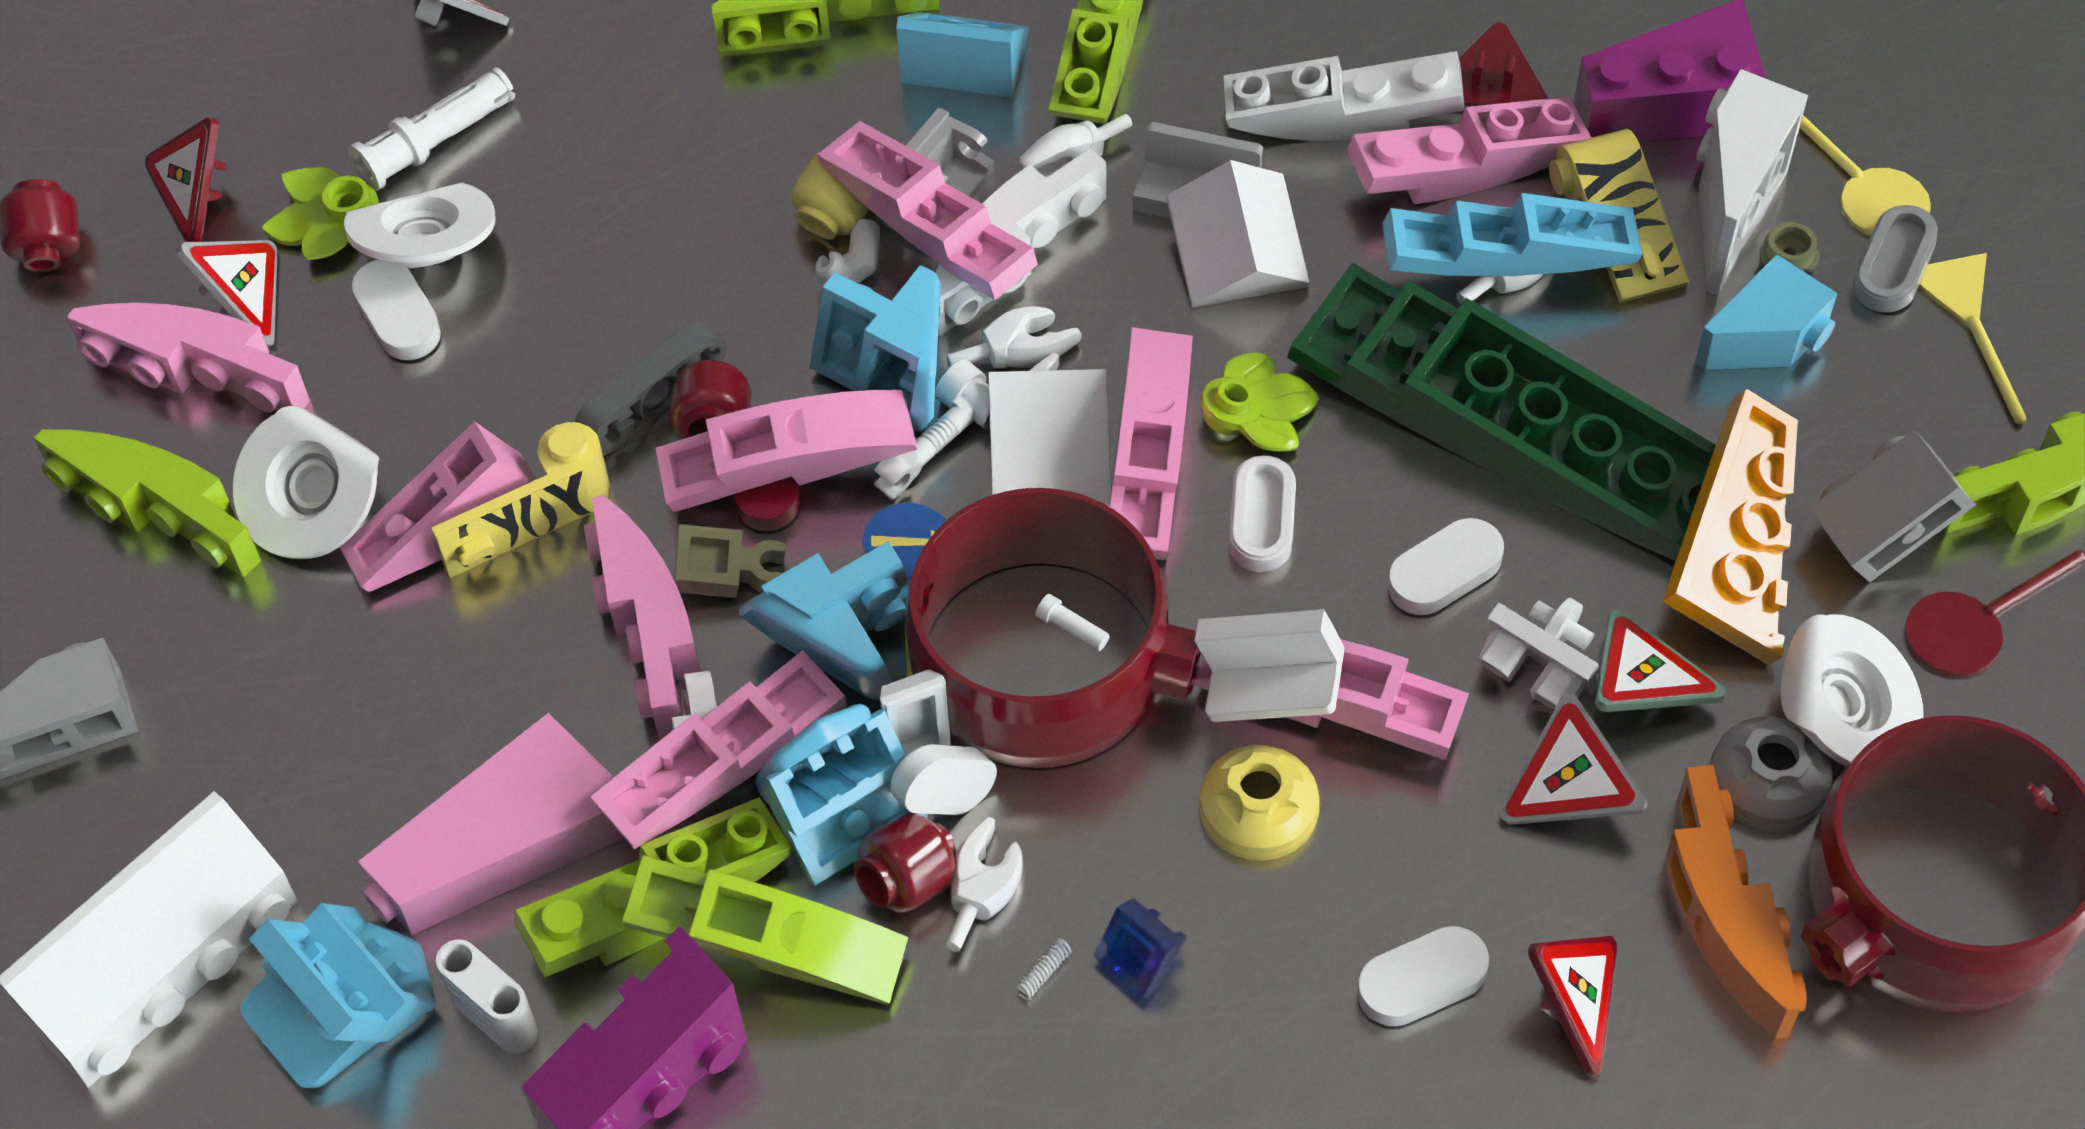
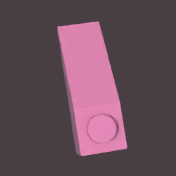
[340,421,537,592]

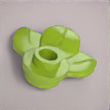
[262,167,379,260]
[1200,352,1319,451]

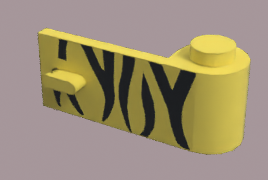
[1549,129,1689,304]
[431,422,611,578]

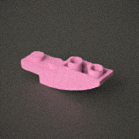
[1347,97,1592,204]
[66,303,310,412]
[1109,327,1193,560]
[656,390,918,512]
[584,496,700,741]
[1194,639,1469,760]

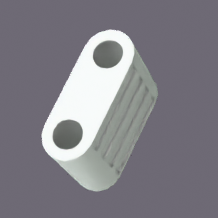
[436,939,539,1054]

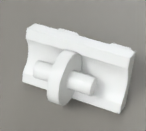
[1479,598,1599,711]

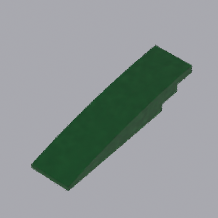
[1287,262,1716,561]

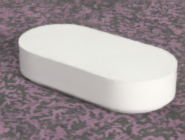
[352,260,441,360]
[1229,456,1296,573]
[1388,518,1504,615]
[890,744,997,815]
[1358,926,1489,1026]

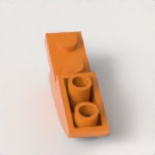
[1664,765,1806,1039]

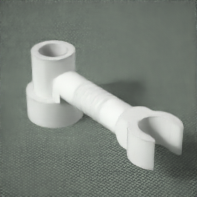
[874,359,990,500]

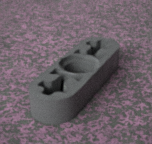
[574,321,727,455]

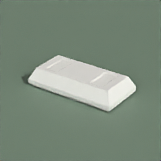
[880,669,951,756]

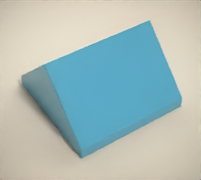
[896,12,1030,98]

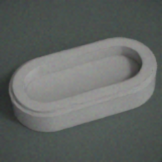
[1854,205,1938,313]

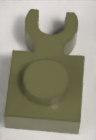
[674,524,786,598]

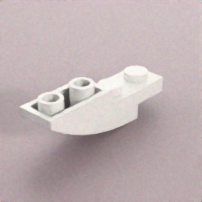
[1224,51,1465,141]
[935,148,1106,336]

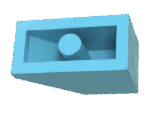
[1694,255,1837,370]

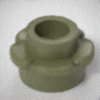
[1759,222,1820,272]

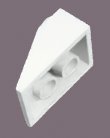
[1696,69,1808,296]

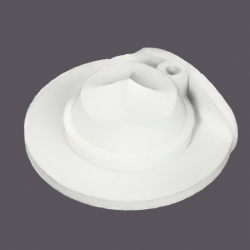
[344,183,496,268]
[233,406,379,559]
[1780,614,1923,766]

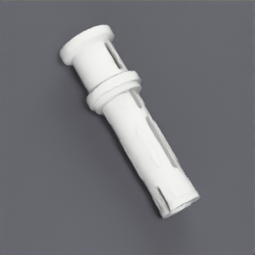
[347,67,515,191]

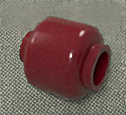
[0,179,80,272]
[669,360,752,440]
[854,812,956,913]

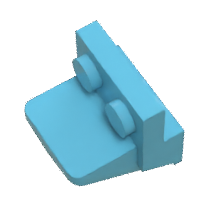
[809,265,941,432]
[739,541,910,700]
[756,704,928,885]
[240,903,437,1088]

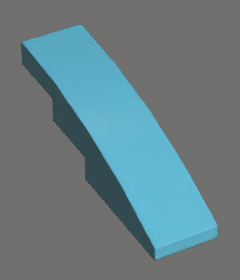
[1382,193,1642,276]

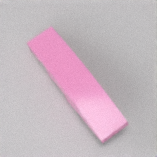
[817,121,1038,300]
[590,650,846,849]

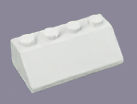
[0,791,298,1088]

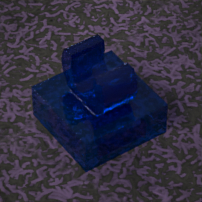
[1093,898,1187,999]

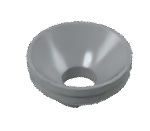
[1709,717,1833,832]

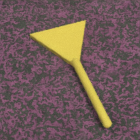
[1918,253,2026,425]

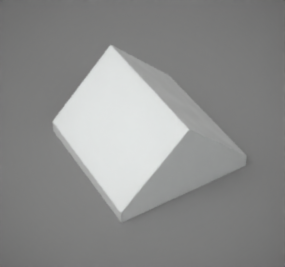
[1167,160,1309,308]

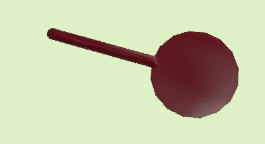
[1904,550,2085,677]

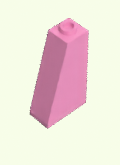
[358,713,624,935]

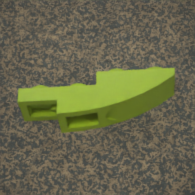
[712,0,940,52]
[1048,0,1143,124]
[1944,411,2085,536]
[33,429,261,578]
[514,797,792,977]
[622,855,908,1005]

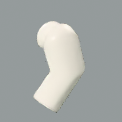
[815,219,880,286]

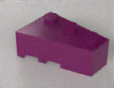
[1574,0,1767,142]
[521,926,747,1129]

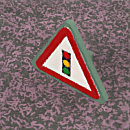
[1595,609,1727,712]

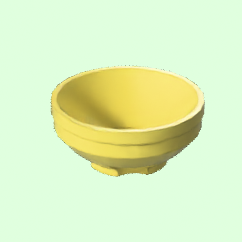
[1199,745,1319,861]

